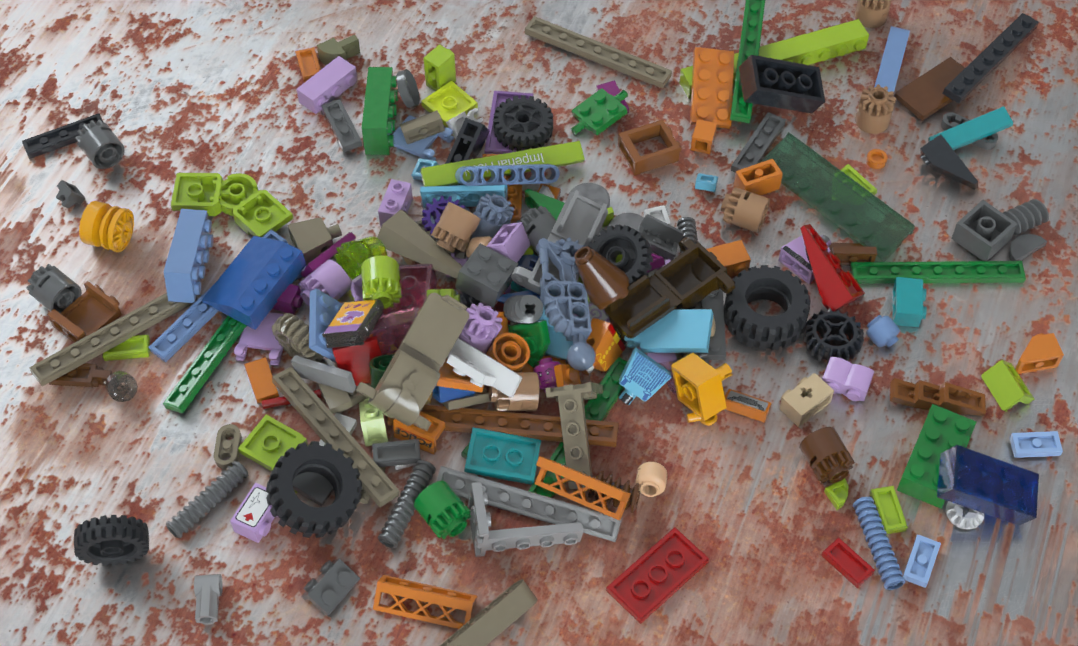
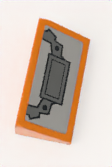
[724,389,772,423]

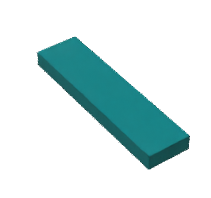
[928,106,1013,150]

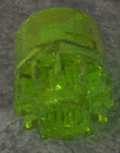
[334,236,387,279]

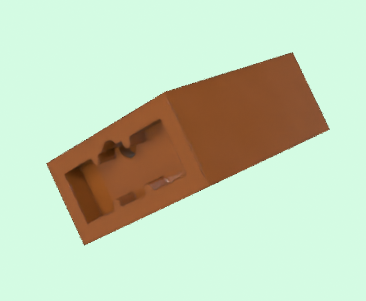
[618,119,681,176]

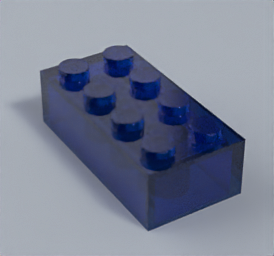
[937,445,1039,525]

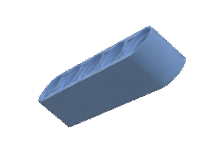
[875,26,910,92]
[455,164,560,186]

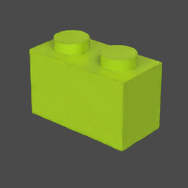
[423,44,456,91]

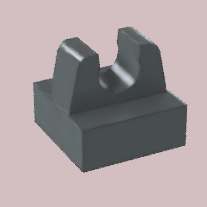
[56,180,86,208]

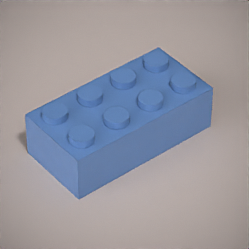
[164,209,213,303]

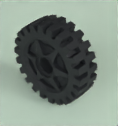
[493,95,553,152]
[588,224,653,286]
[74,515,149,566]

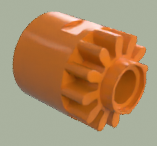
[486,333,530,372]

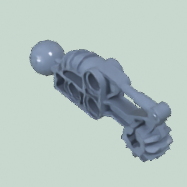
[536,237,596,371]

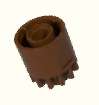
[799,427,855,483]

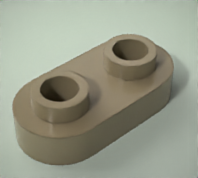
[214,424,242,469]

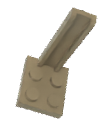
[545,382,603,489]

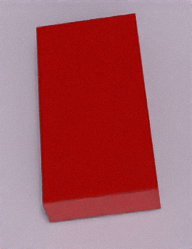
[821,537,875,588]

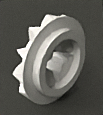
[946,493,985,529]

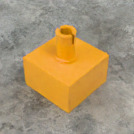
[671,353,733,421]

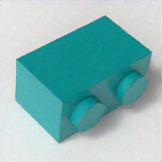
[892,277,927,328]

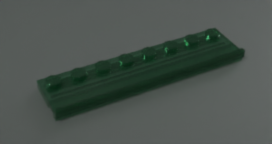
[759,132,915,262]

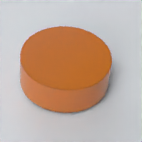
[866,149,888,169]

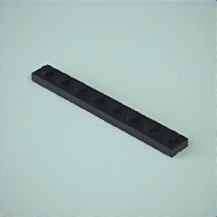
[942,13,1039,104]

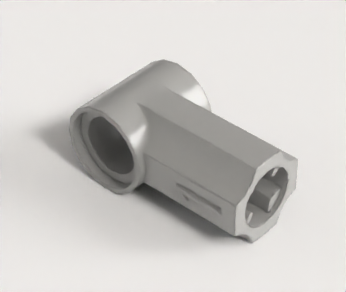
[194,574,223,625]

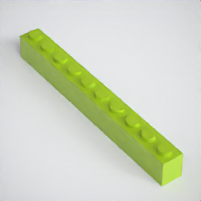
[679,19,869,99]

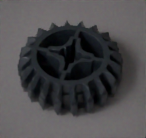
[803,308,864,363]

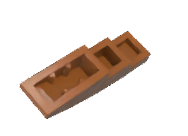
[890,378,986,416]

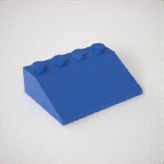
[202,236,306,330]

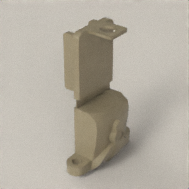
[356,293,469,431]

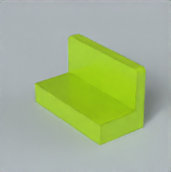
[981,360,1035,411]

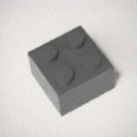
[951,200,1018,261]
[455,243,518,308]

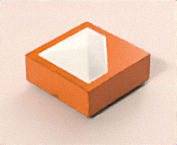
[537,184,561,200]

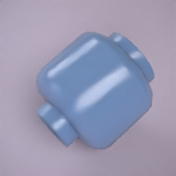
[866,315,900,348]

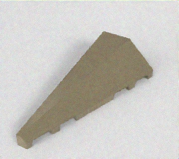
[375,210,463,279]

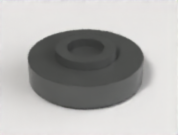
[396,69,420,108]

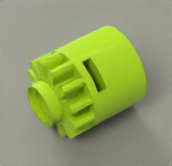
[361,256,402,310]

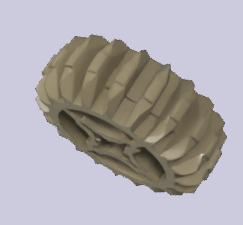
[272,313,324,362]

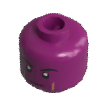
[533,358,561,393]

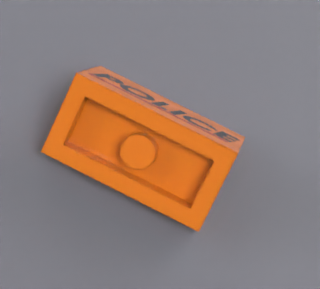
[393,411,445,455]

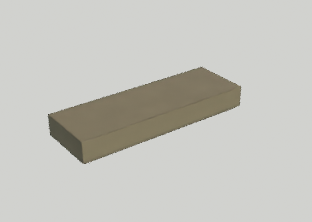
[318,359,353,414]

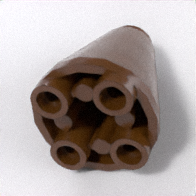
[574,246,629,310]

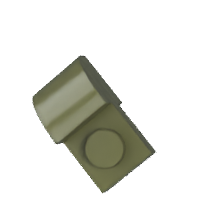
[317,35,360,65]

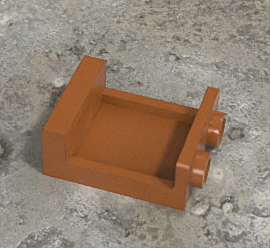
[47,281,122,343]

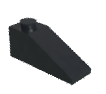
[445,118,490,164]
[919,134,978,190]

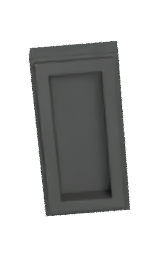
[372,439,421,467]

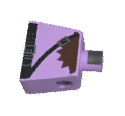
[778,235,831,284]

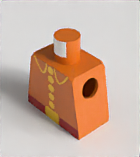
[581,317,626,375]

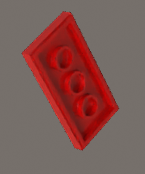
[606,527,709,624]

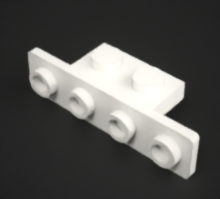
[446,338,522,397]

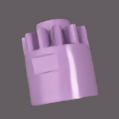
[299,259,351,307]
[458,303,502,354]

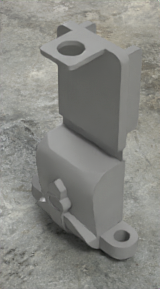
[511,190,608,297]

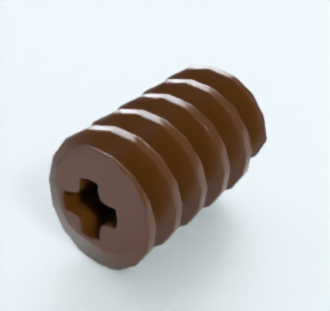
[588,471,641,513]

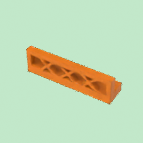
[535,456,631,520]
[373,575,478,629]

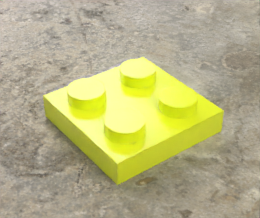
[421,81,478,128]

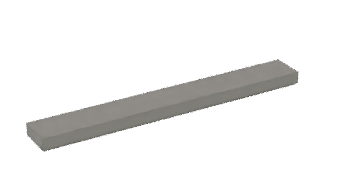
[437,466,622,542]

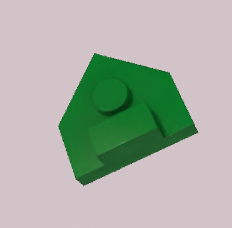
[508,320,551,368]

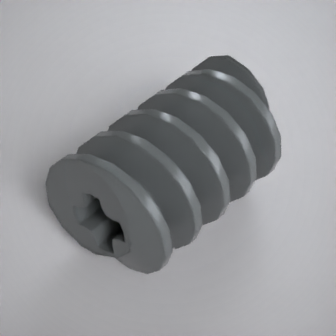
[1003,199,1049,235]
[503,295,544,324]

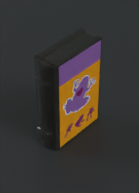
[322,299,384,348]

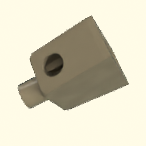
[288,218,342,266]

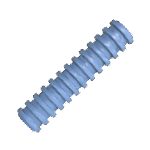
[853,497,905,590]

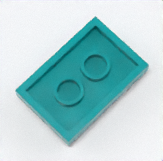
[464,427,541,485]

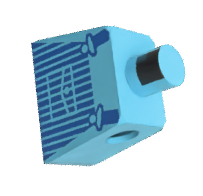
[619,347,672,405]

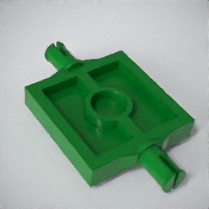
[571,88,628,136]

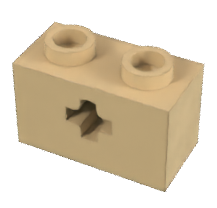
[780,373,834,427]

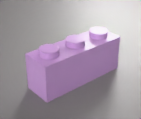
[296,56,358,114]

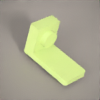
[359,398,388,446]

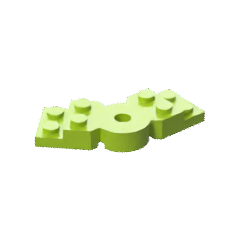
[171,173,294,237]

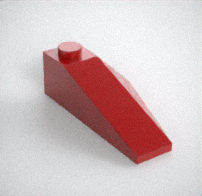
[800,224,865,312]

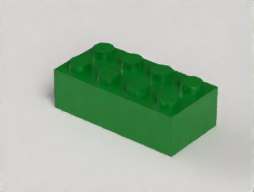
[361,67,399,155]
[897,404,977,509]

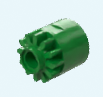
[414,480,471,539]

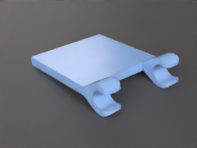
[392,115,454,161]

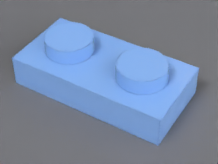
[1009,431,1063,458]
[903,534,941,588]

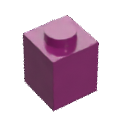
[272,284,303,315]

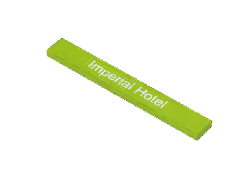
[420,141,585,187]

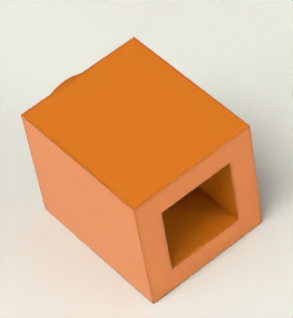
[690,119,717,154]

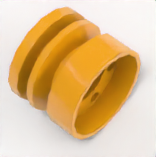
[79,201,134,252]

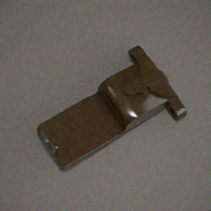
[604,237,735,344]

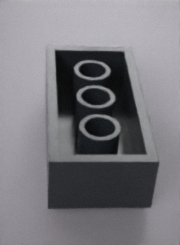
[739,55,825,114]

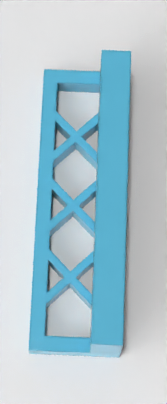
[420,185,508,207]

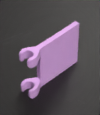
[234,312,284,366]

